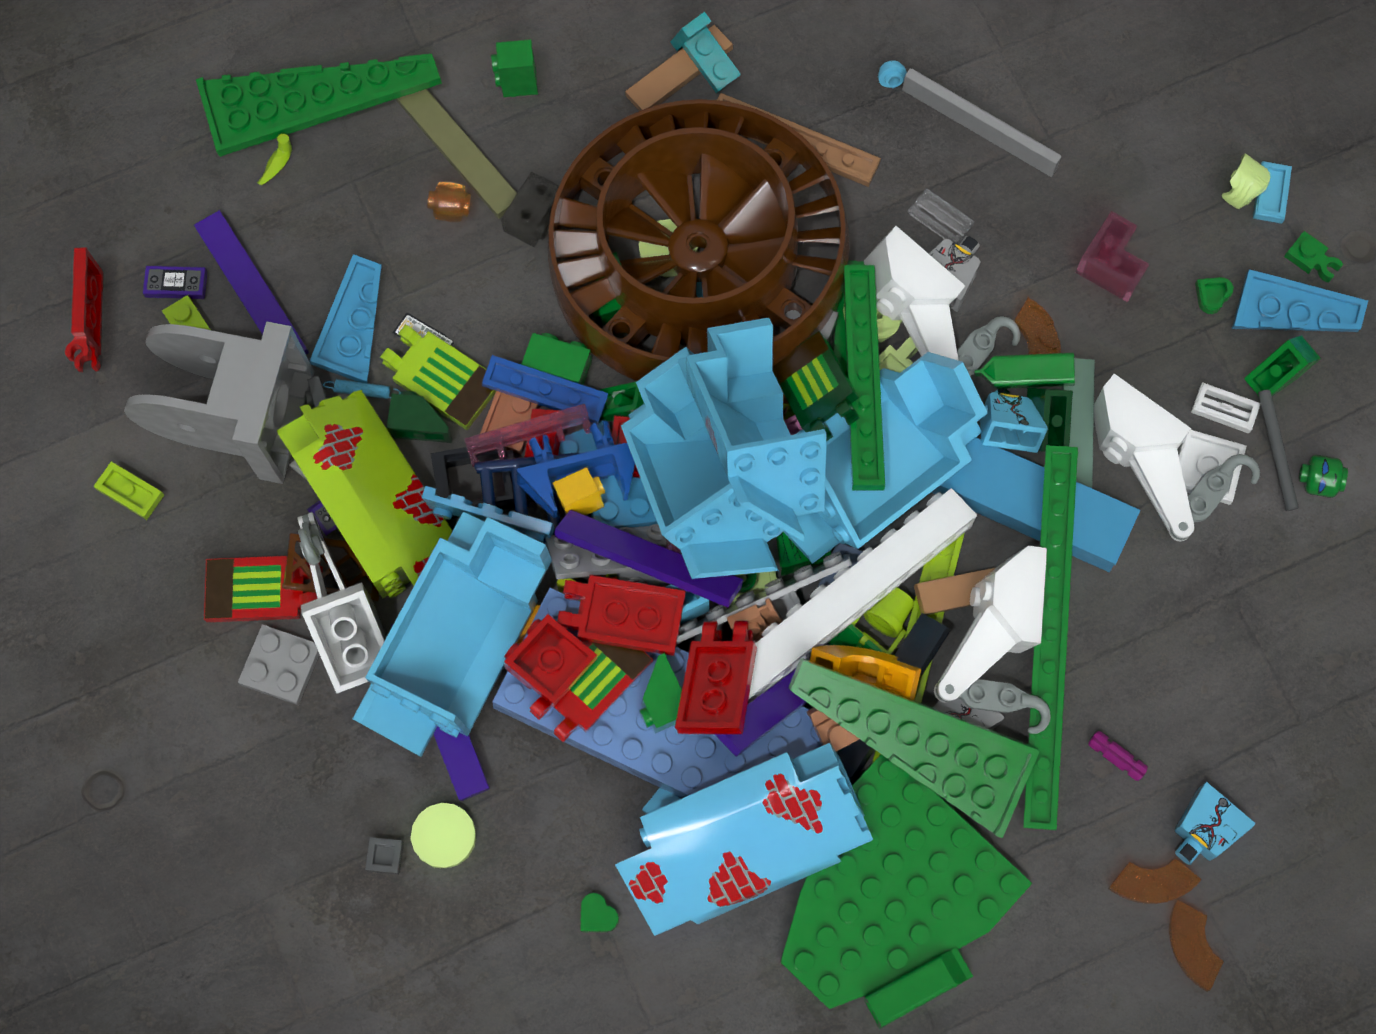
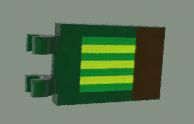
[772,331,859,441]

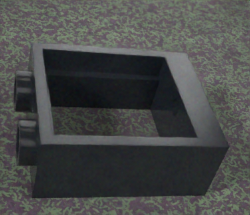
[431,440,515,520]

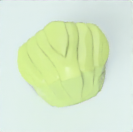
[1222,153,1271,209]

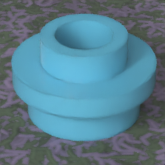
[878,61,907,88]

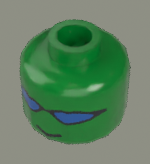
[1299,455,1348,498]

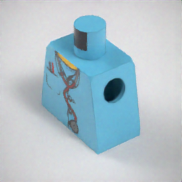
[980,388,1048,453]
[1174,782,1256,865]

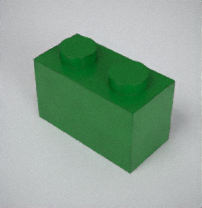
[491,39,538,98]
[521,333,592,385]

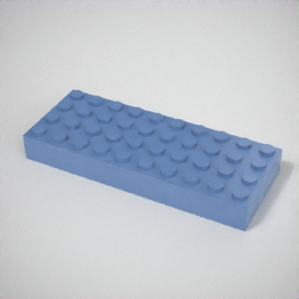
[492,588,822,798]

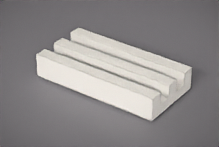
[1191,382,1261,433]

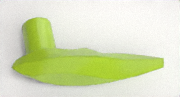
[257,134,292,186]

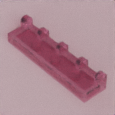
[464,404,592,467]

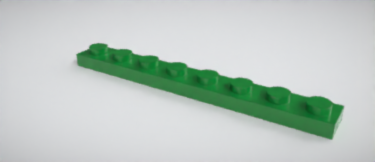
[843,265,885,491]

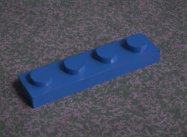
[482,355,608,424]

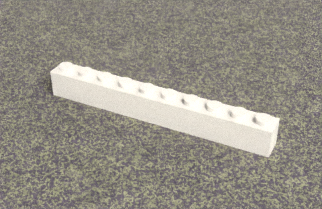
[748,488,977,704]

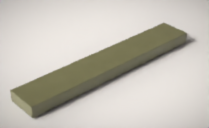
[395,89,522,219]

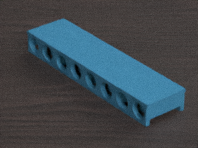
[931,437,1140,573]

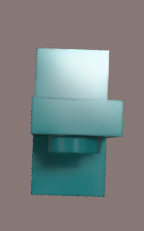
[670,12,741,93]

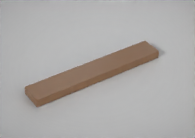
[717,93,881,187]

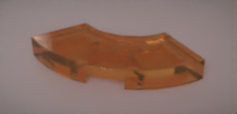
[1014,297,1061,355]
[1108,858,1202,904]
[1169,900,1224,992]

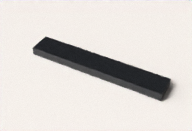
[836,613,951,785]

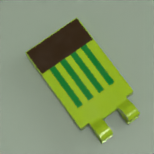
[380,324,496,430]

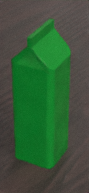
[975,353,1075,389]
[864,947,973,1029]

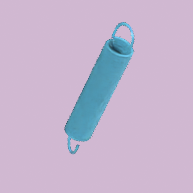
[323,379,401,399]

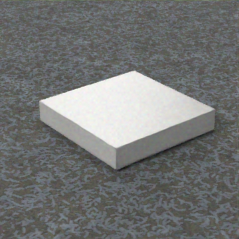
[1178,430,1247,505]

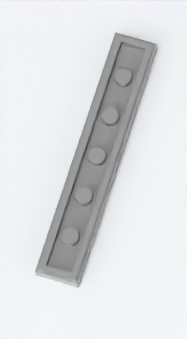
[902,68,1062,177]

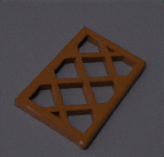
[282,533,379,601]

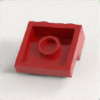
[504,614,598,707]

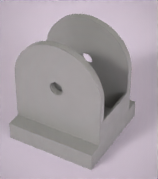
[124,322,314,484]

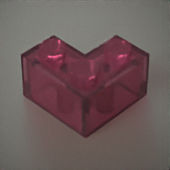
[1075,211,1149,302]

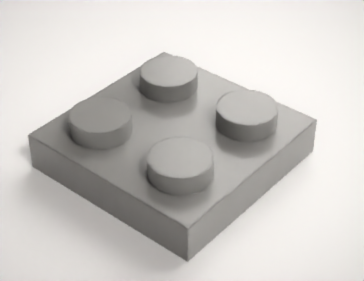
[238,624,320,706]

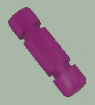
[1088,731,1148,781]

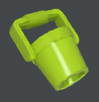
[851,587,914,654]

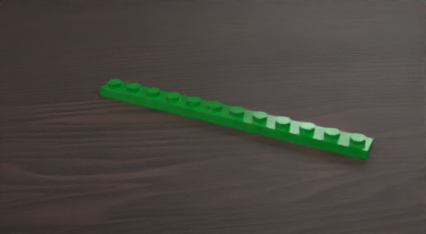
[1023,445,1078,830]

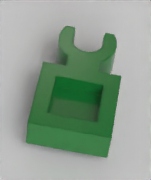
[1284,231,1343,283]

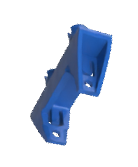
[516,421,635,518]

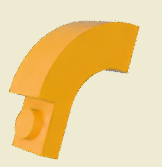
[810,645,921,700]

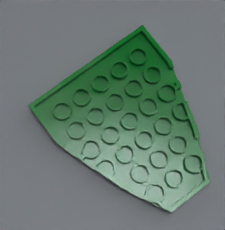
[780,754,1032,1009]

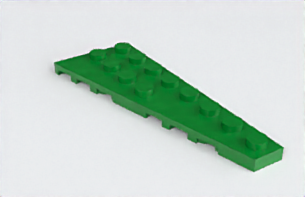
[196,54,442,157]
[788,658,1040,838]

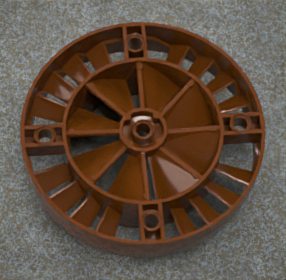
[548,99,849,381]

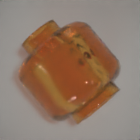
[427,182,471,223]

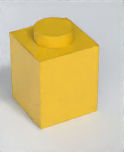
[553,467,605,516]

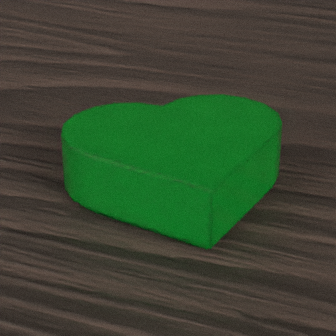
[1195,277,1234,314]
[580,893,619,932]

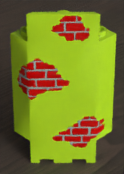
[277,390,452,598]

